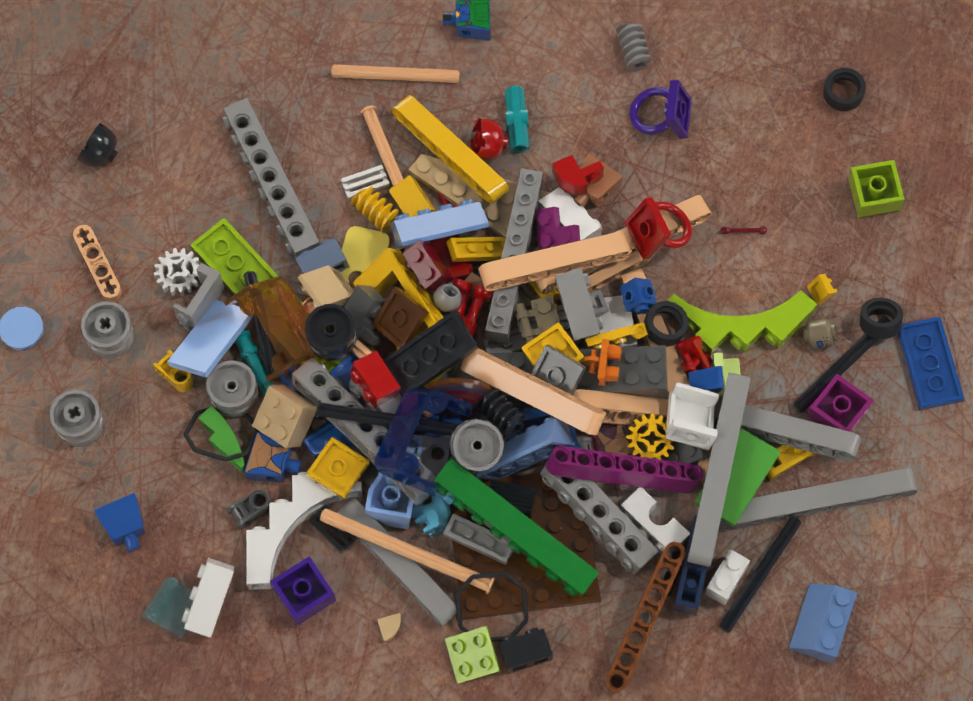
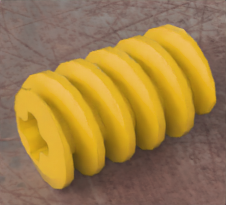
[351,186,399,233]

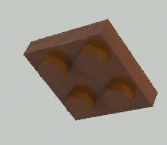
[372,287,429,348]

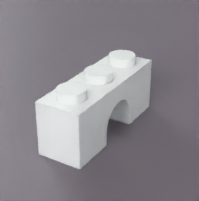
[620,487,690,558]

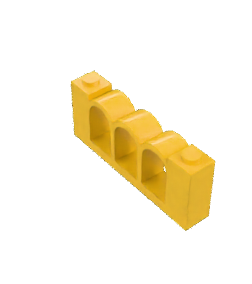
[353,248,449,387]

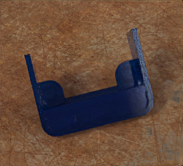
[375,388,472,497]

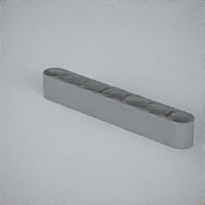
[713,398,861,462]
[336,498,457,627]

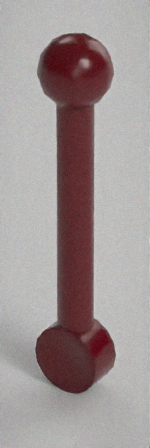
[721,226,767,235]

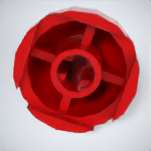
[470,118,508,162]

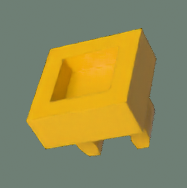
[807,274,837,305]

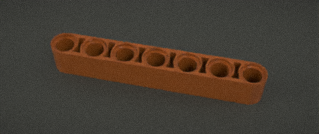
[605,542,685,692]

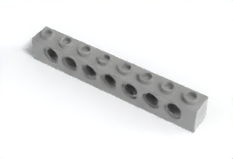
[222,98,320,259]
[485,168,543,344]
[292,357,437,506]

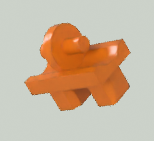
[583,339,622,386]

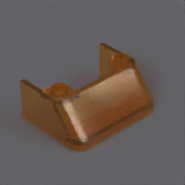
[224,276,318,382]

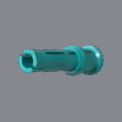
[233,330,273,396]

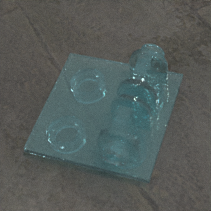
[142,577,193,638]

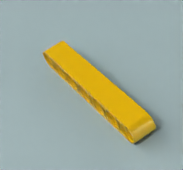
[392,95,509,204]

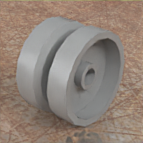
[81,301,135,358]
[206,360,259,418]
[50,389,104,447]
[449,419,504,471]

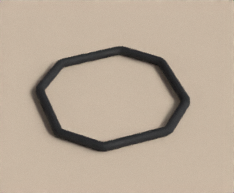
[184,407,260,461]
[455,571,529,642]

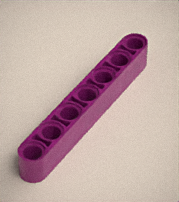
[545,446,704,493]

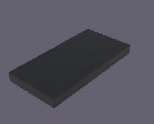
[383,310,478,399]

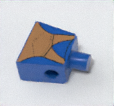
[244,432,302,483]

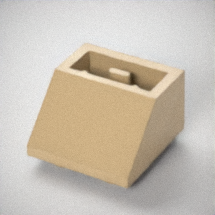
[298,265,354,308]

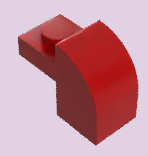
[552,154,604,195]

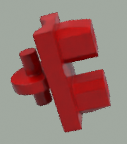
[675,336,713,372]

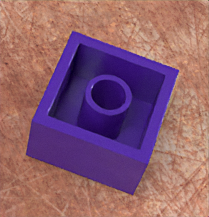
[270,556,336,626]

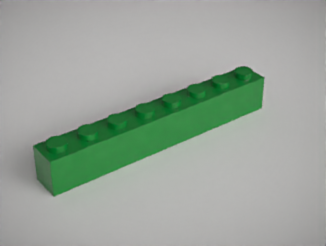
[432,458,599,597]

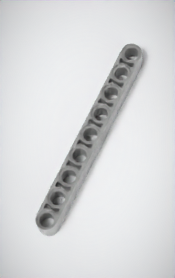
[687,372,751,567]
[719,468,918,532]

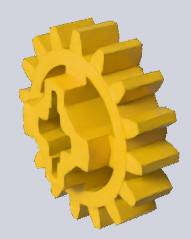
[626,413,674,460]

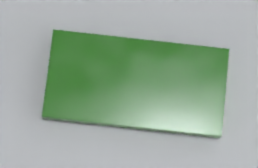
[694,428,781,527]

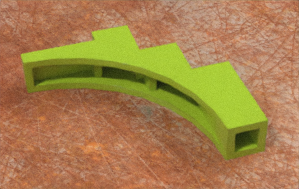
[668,290,818,357]

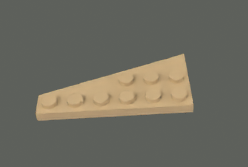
[409,154,550,237]

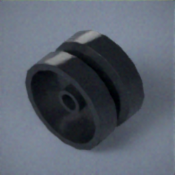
[305,304,357,361]

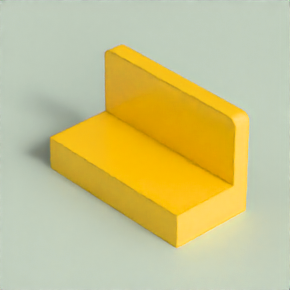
[389,175,436,217]

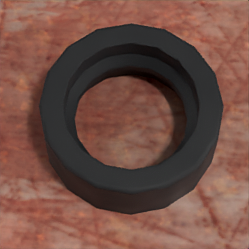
[823,68,866,111]
[859,297,903,339]
[644,301,689,346]

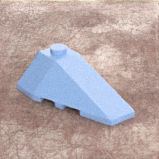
[365,432,424,529]

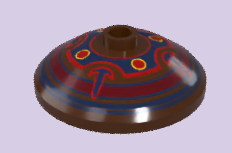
[424,378,493,415]

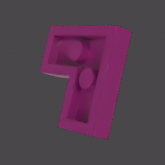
[536,206,581,250]

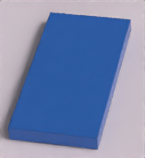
[898,316,964,410]

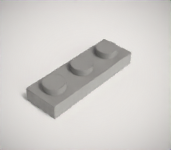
[443,514,513,565]

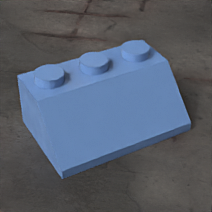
[789,584,857,664]

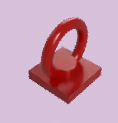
[624,197,692,260]

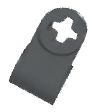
[227,489,272,530]

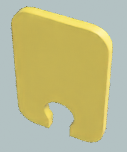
[341,226,390,283]

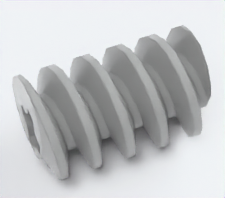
[616,23,652,72]

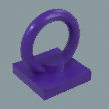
[629,80,692,139]

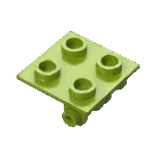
[445,626,500,684]

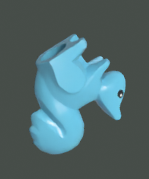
[411,491,453,537]

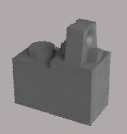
[344,285,386,346]

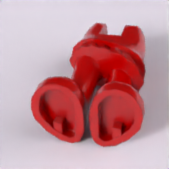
[453,278,494,337]

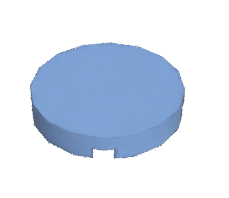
[0,307,44,351]

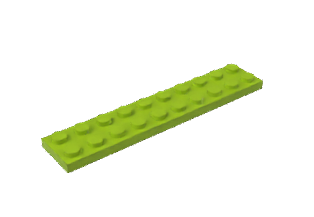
[190,218,351,401]

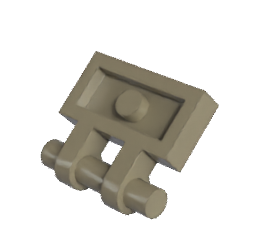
[515,295,561,344]

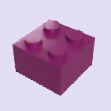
[807,374,874,432]

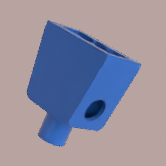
[94,493,146,552]

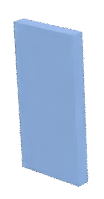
[168,300,253,378]

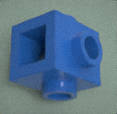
[620,277,657,315]

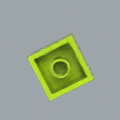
[848,160,905,218]

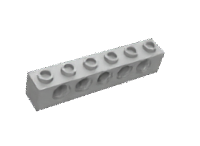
[540,466,659,575]

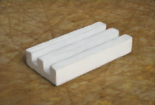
[341,165,390,200]

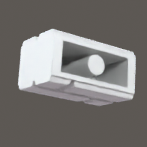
[705,549,750,605]

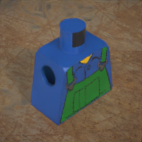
[443,0,491,40]

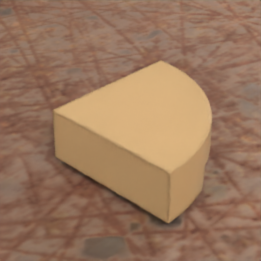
[377,613,401,643]

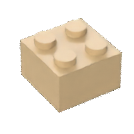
[252,385,317,448]

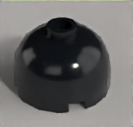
[77,123,118,167]

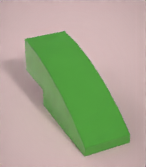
[199,405,246,475]

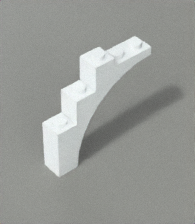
[246,472,363,590]

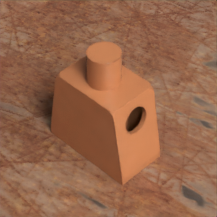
[574,154,623,207]

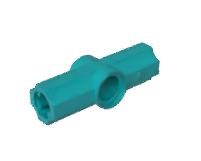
[505,85,529,153]

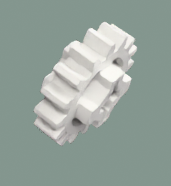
[154,248,200,296]

